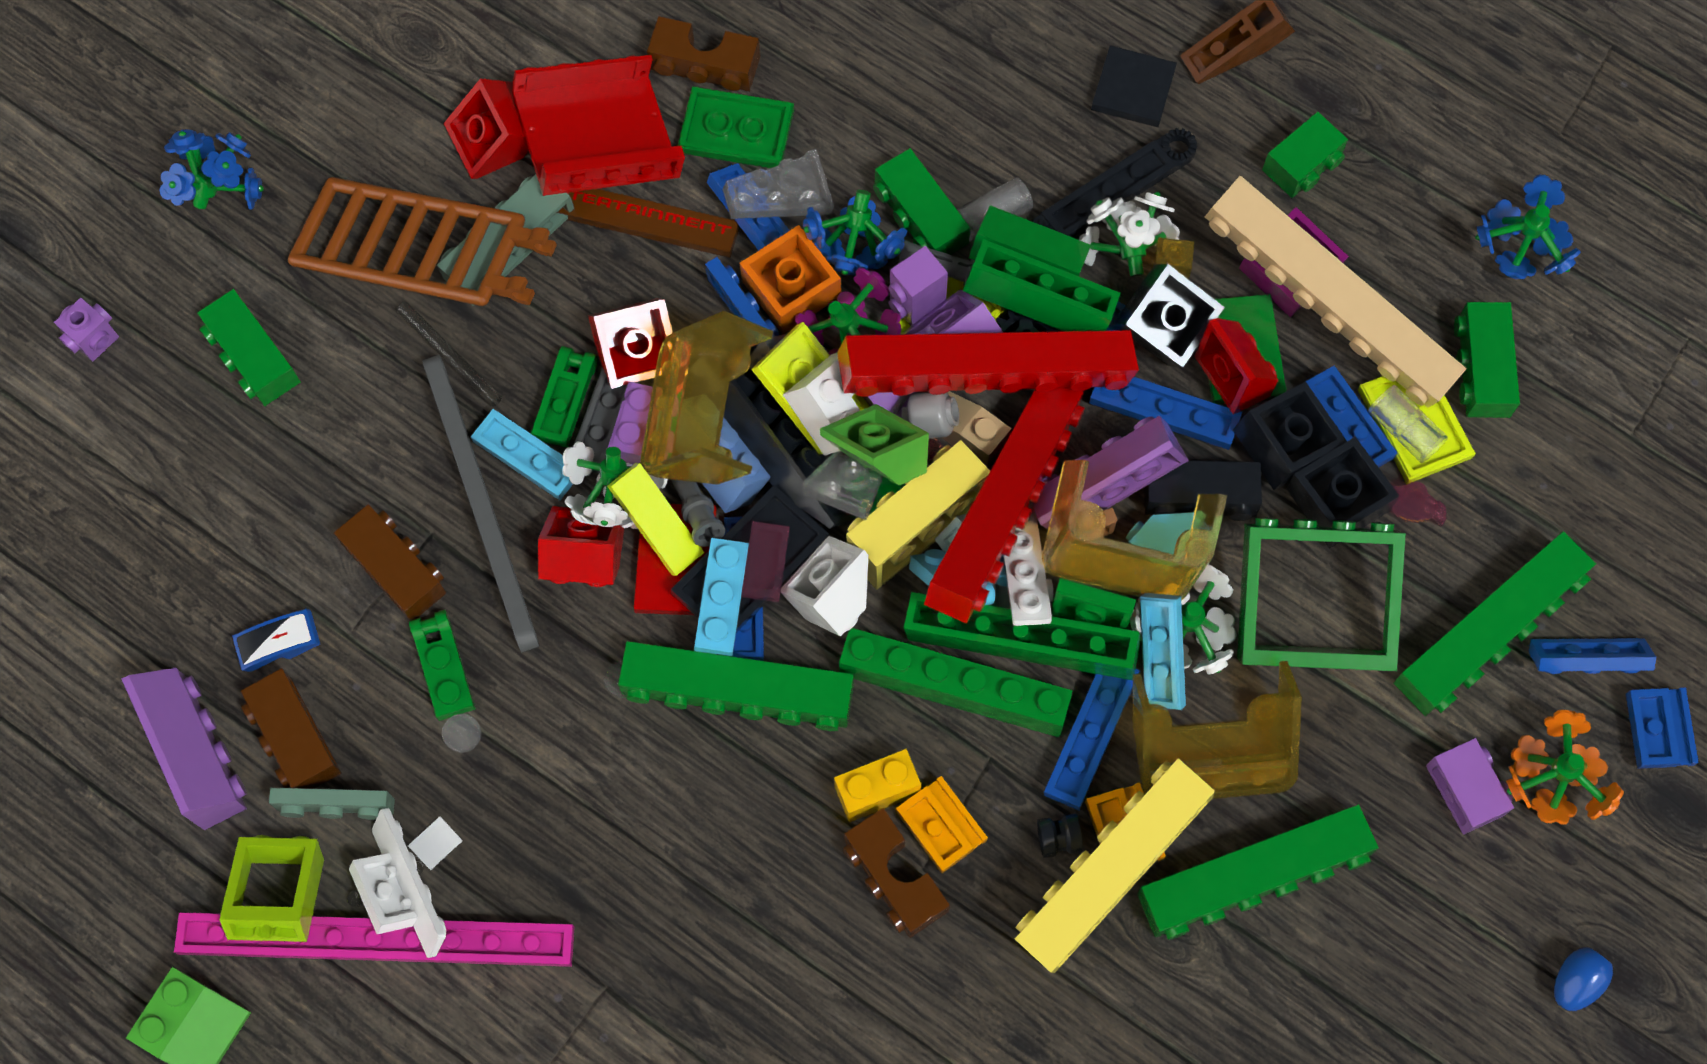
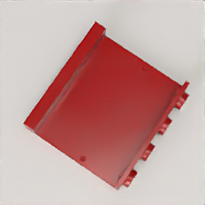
[512,55,685,196]

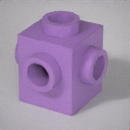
[54,298,119,362]

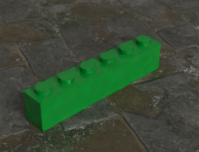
[1393,531,1596,717]
[904,592,1140,681]
[839,628,1073,738]
[618,641,854,731]
[1137,804,1379,940]

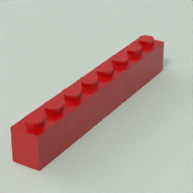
[837,330,1139,397]
[924,388,1085,624]

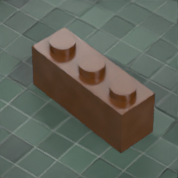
[334,504,446,620]
[241,668,342,789]

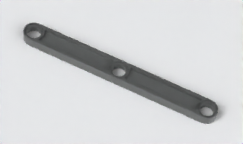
[422,354,540,653]

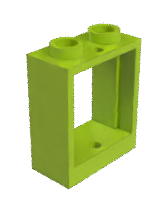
[219,835,324,942]

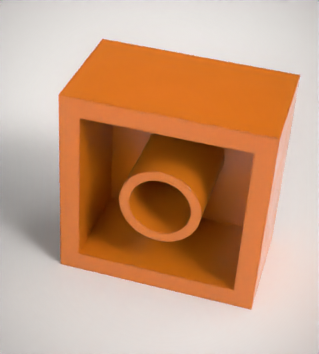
[739,225,841,335]

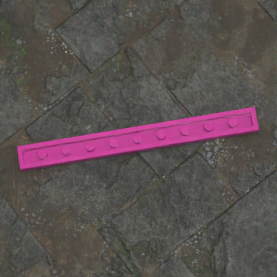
[174,913,575,967]

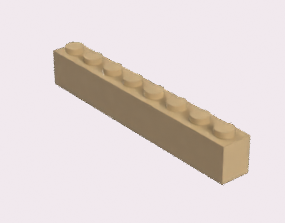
[1205,176,1467,408]

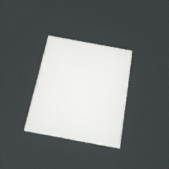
[408,816,463,870]

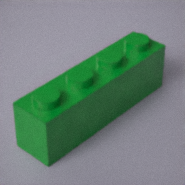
[963,239,1120,332]

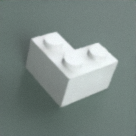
[783,353,861,456]

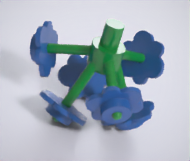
[160,129,264,210]
[1475,175,1581,279]
[803,190,907,275]

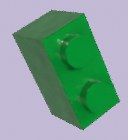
[1262,111,1348,198]

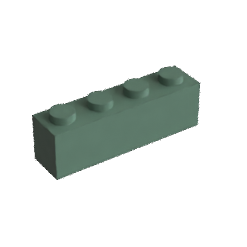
[437,174,574,306]

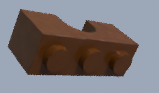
[647,16,761,92]
[842,808,950,938]

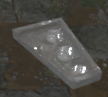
[723,148,834,219]
[802,451,884,520]

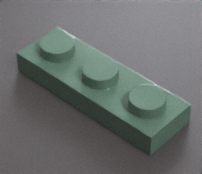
[269,788,395,820]

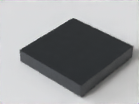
[1091,45,1177,128]

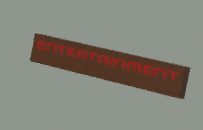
[557,189,740,258]

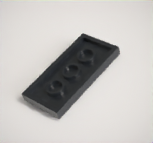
[671,485,829,633]

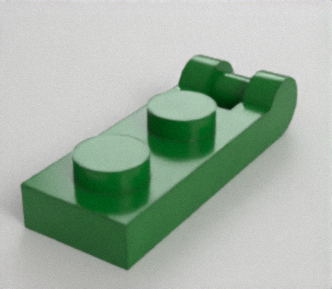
[531,346,598,448]
[409,609,476,721]

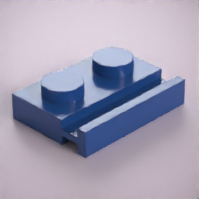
[1626,687,1699,769]

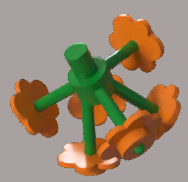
[1506,710,1624,825]

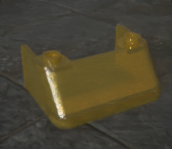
[640,311,773,484]
[1042,459,1227,601]
[1133,661,1302,799]

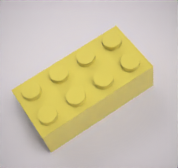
[846,440,990,590]

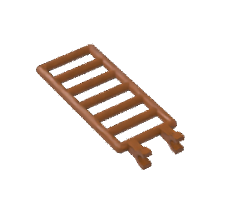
[287,177,557,306]

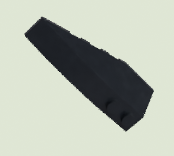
[684,340,856,529]

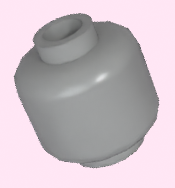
[902,391,959,439]

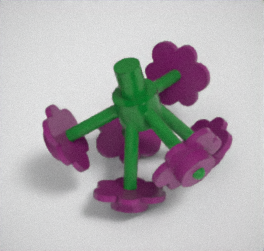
[795,267,901,355]

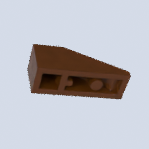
[1180,0,1295,84]

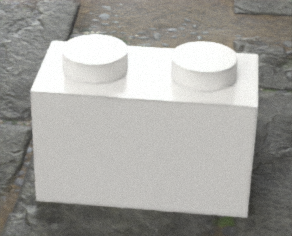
[779,536,869,637]

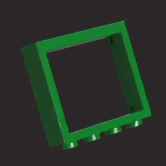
[1237,517,1406,671]

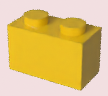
[834,749,921,823]

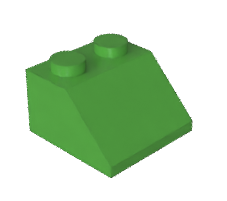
[820,404,929,485]
[126,967,251,1064]

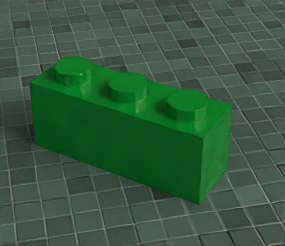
[873,148,971,255]
[969,205,1091,276]
[197,289,301,407]
[1454,302,1520,418]

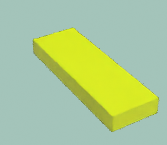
[607,463,704,576]

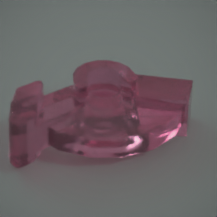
[1391,481,1447,526]

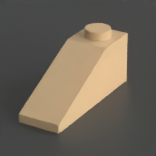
[942,391,1012,469]

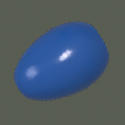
[1554,947,1613,1011]

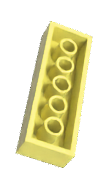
[1015,758,1215,973]

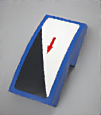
[232,609,320,672]

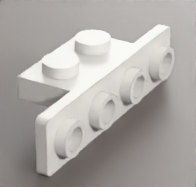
[1003,502,1053,626]
[349,808,446,958]

